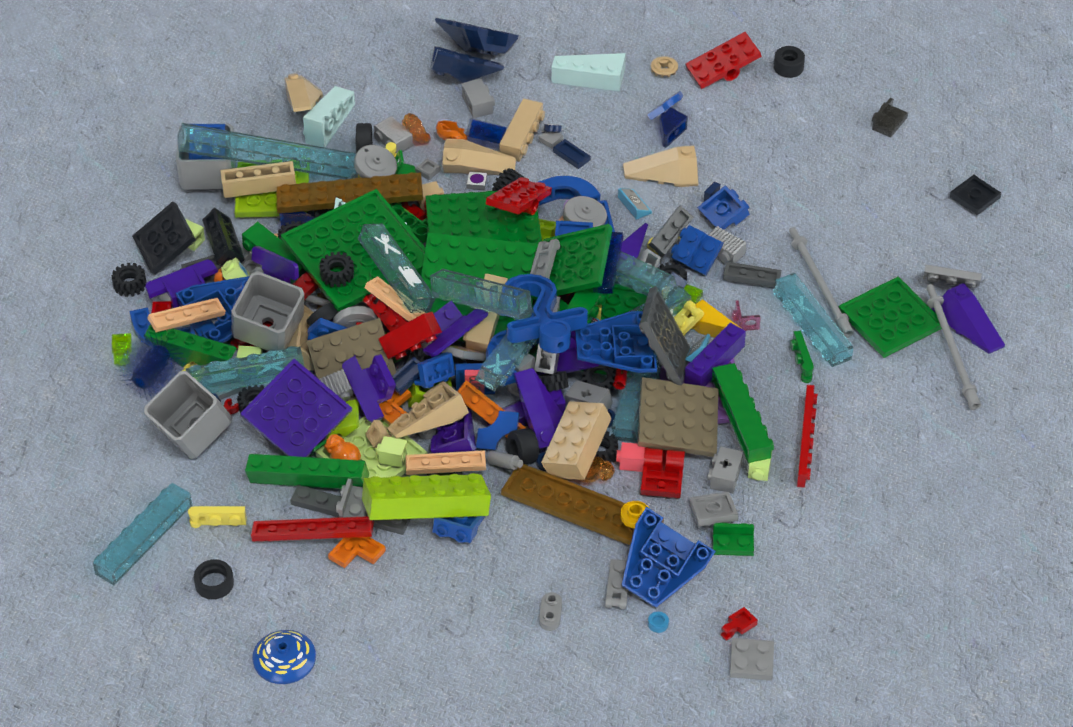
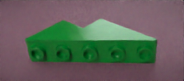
[144,324,237,374]

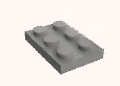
[924,265,982,288]

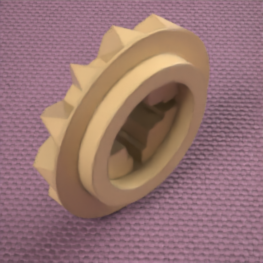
[651,56,678,78]

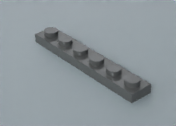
[290,485,410,535]

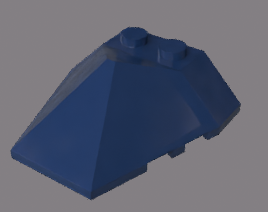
[435,18,519,56]
[430,46,504,83]

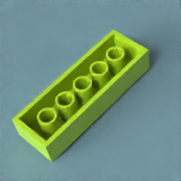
[362,473,491,520]

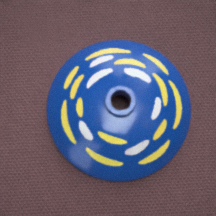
[253,630,316,684]

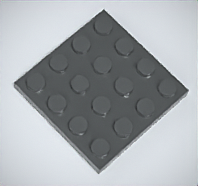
[639,286,691,385]

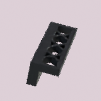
[202,207,245,265]

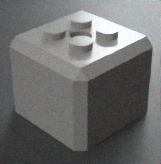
[176,123,237,190]
[231,271,304,354]
[144,371,232,459]

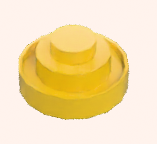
[621,501,649,528]

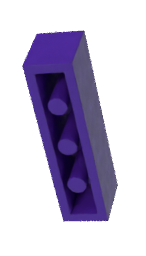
[684,323,746,386]

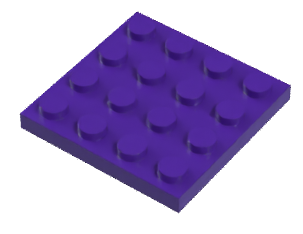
[240,358,352,457]

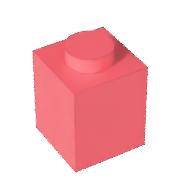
[616,442,645,472]

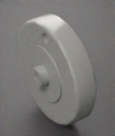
[354,145,397,178]
[563,196,607,227]
[332,306,378,328]

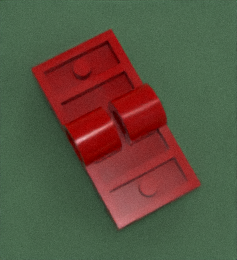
[685,31,762,89]
[486,177,552,215]
[640,447,685,498]

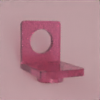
[732,300,761,331]

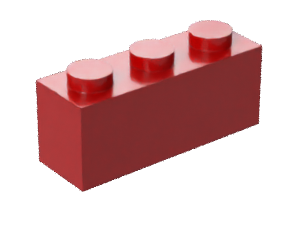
[378,312,442,360]

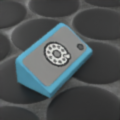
[618,188,652,220]
[685,334,711,362]

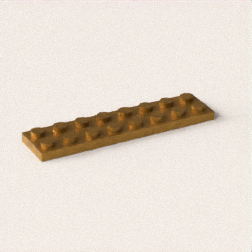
[277,172,423,214]
[501,464,664,545]

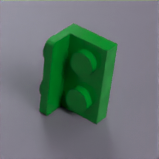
[713,523,754,556]

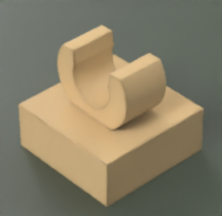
[365,420,392,448]

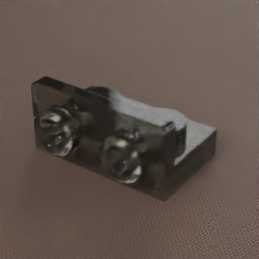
[872,98,908,138]

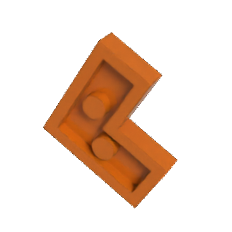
[379,389,412,426]
[328,537,386,568]

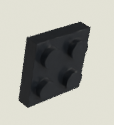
[949,175,1001,215]

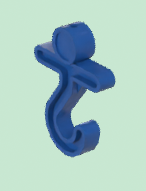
[503,274,588,353]

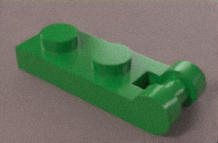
[790,330,814,383]

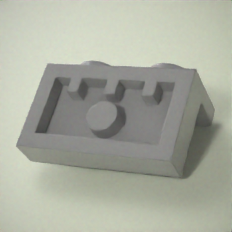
[336,479,367,518]

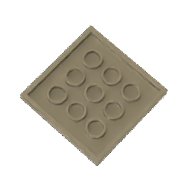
[306,318,396,401]
[638,377,718,457]

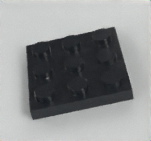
[132,201,196,275]

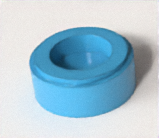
[648,612,669,633]

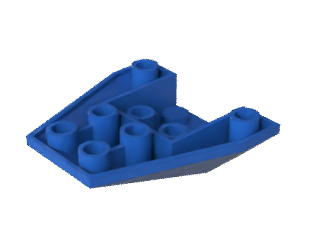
[176,276,250,343]
[575,311,657,373]
[621,507,715,608]

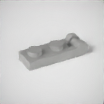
[530,239,560,279]
[605,559,628,609]

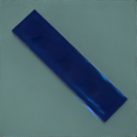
[593,232,624,294]

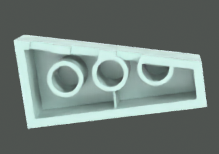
[552,53,626,91]
[303,86,355,149]

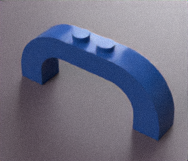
[538,176,601,206]

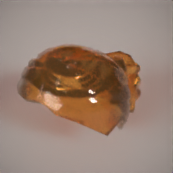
[402,113,431,143]
[579,457,615,483]

